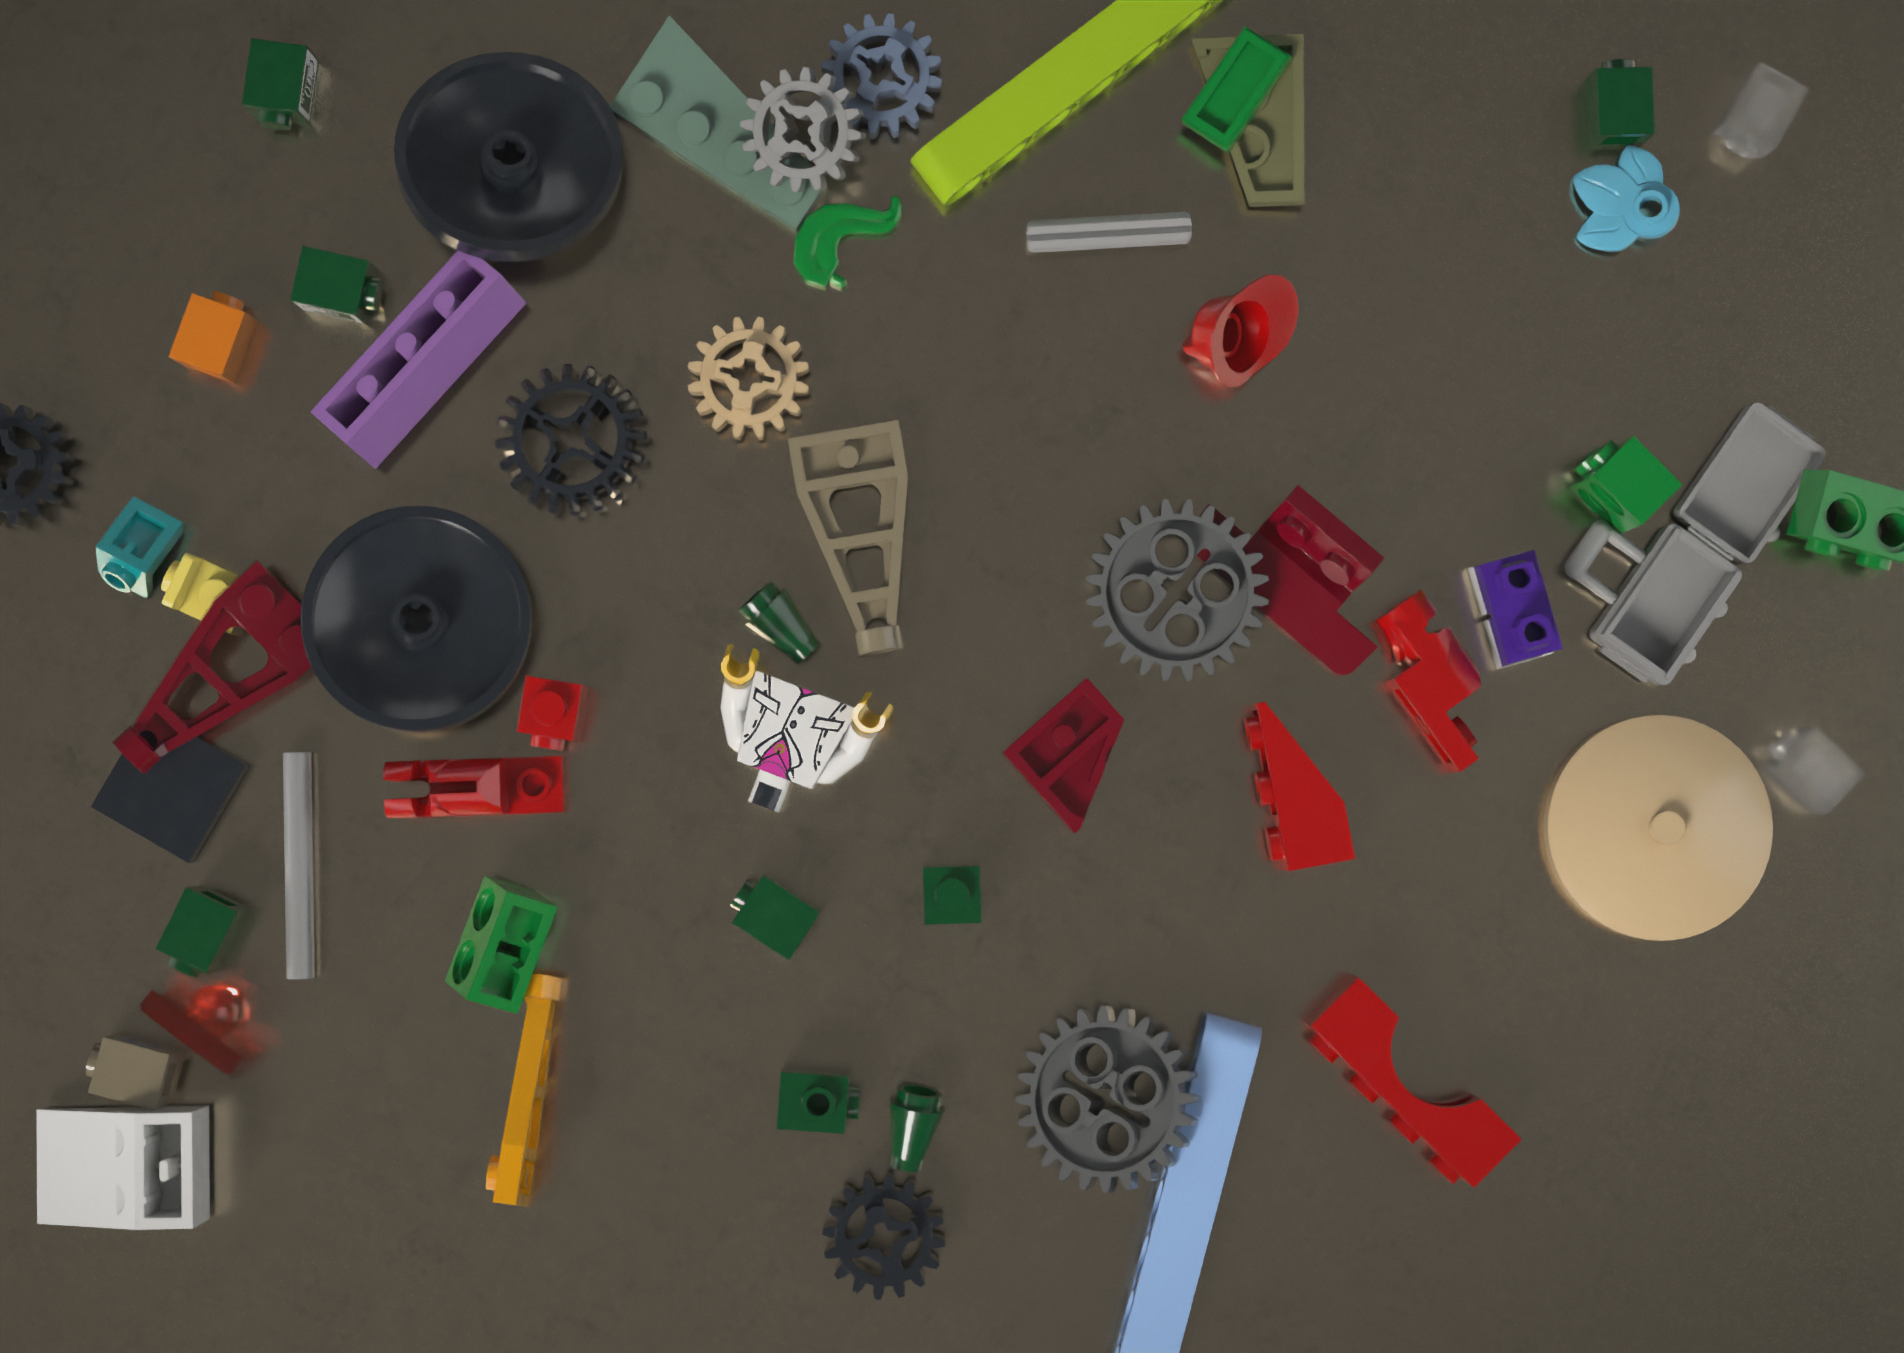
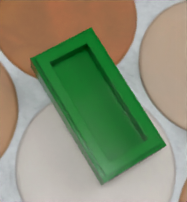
[1181,26,1293,154]

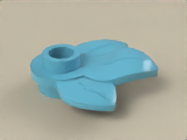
[1573,145,1680,252]

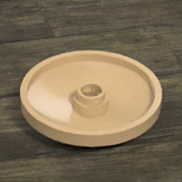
[1543,715,1773,941]

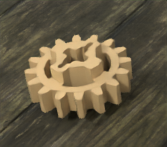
[688,317,810,440]

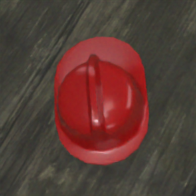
[1182,274,1299,387]

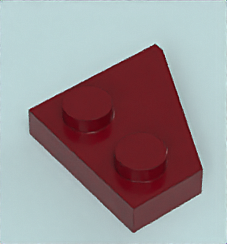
[1002,678,1125,834]

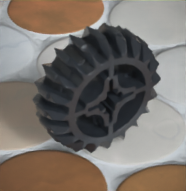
[495,364,649,517]

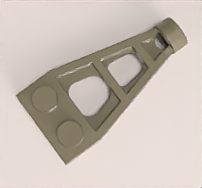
[788,420,908,656]

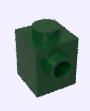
[776,1067,861,1134]

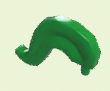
[793,195,903,289]

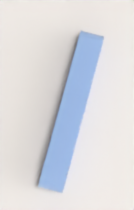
[1114,1013,1262,1353]

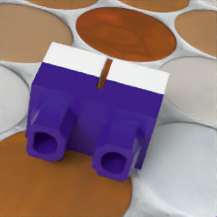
[1467,550,1563,670]

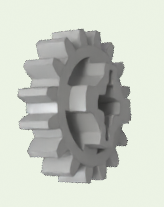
[740,67,866,192]

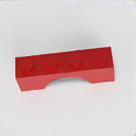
[1304,974,1522,1188]

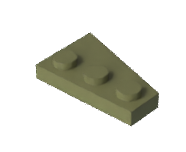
[1191,34,1306,207]

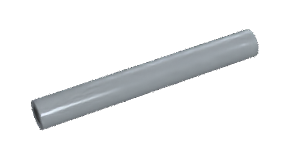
[283,752,315,979]

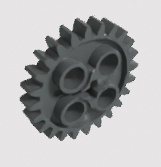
[1086,498,1269,681]
[1015,1006,1201,1193]

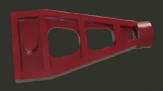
[112,559,311,774]

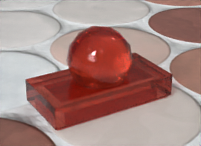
[139,985,249,1080]

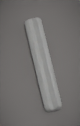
[1026,212,1192,253]

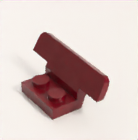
[1187,485,1385,675]

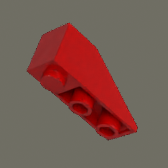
[1244,702,1356,871]

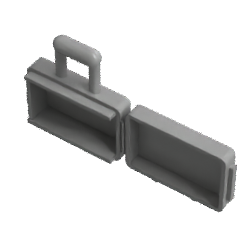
[1564,402,1826,685]

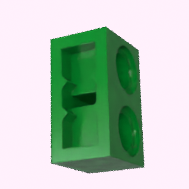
[1569,435,1683,533]
[1786,469,1904,572]
[445,875,558,1014]

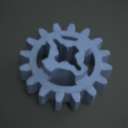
[821,13,942,139]

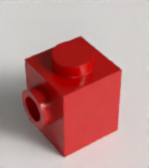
[516,676,590,751]

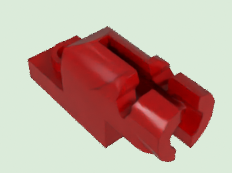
[1375,589,1482,773]
[383,756,566,818]

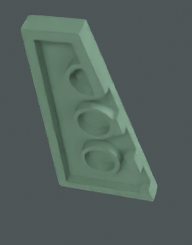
[610,15,827,232]

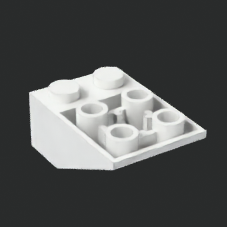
[37,1105,210,1230]

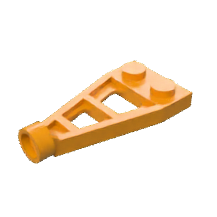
[486,973,563,1207]

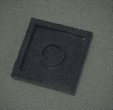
[91,730,250,863]

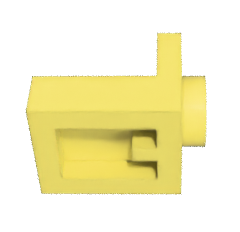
[161,553,239,635]

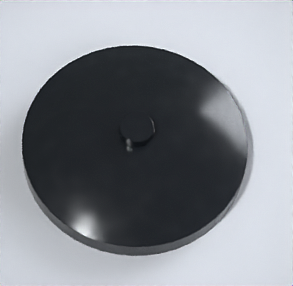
[394,52,623,262]
[301,505,532,733]

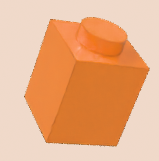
[168,290,258,384]

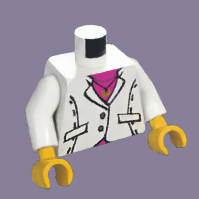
[720,644,894,813]

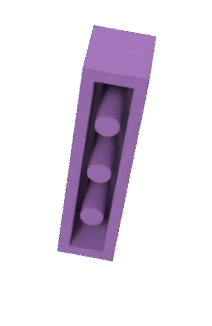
[311,251,526,469]

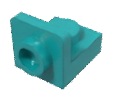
[96,496,183,598]

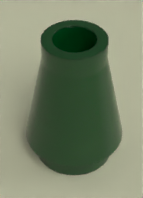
[738,581,820,665]
[889,1084,945,1172]

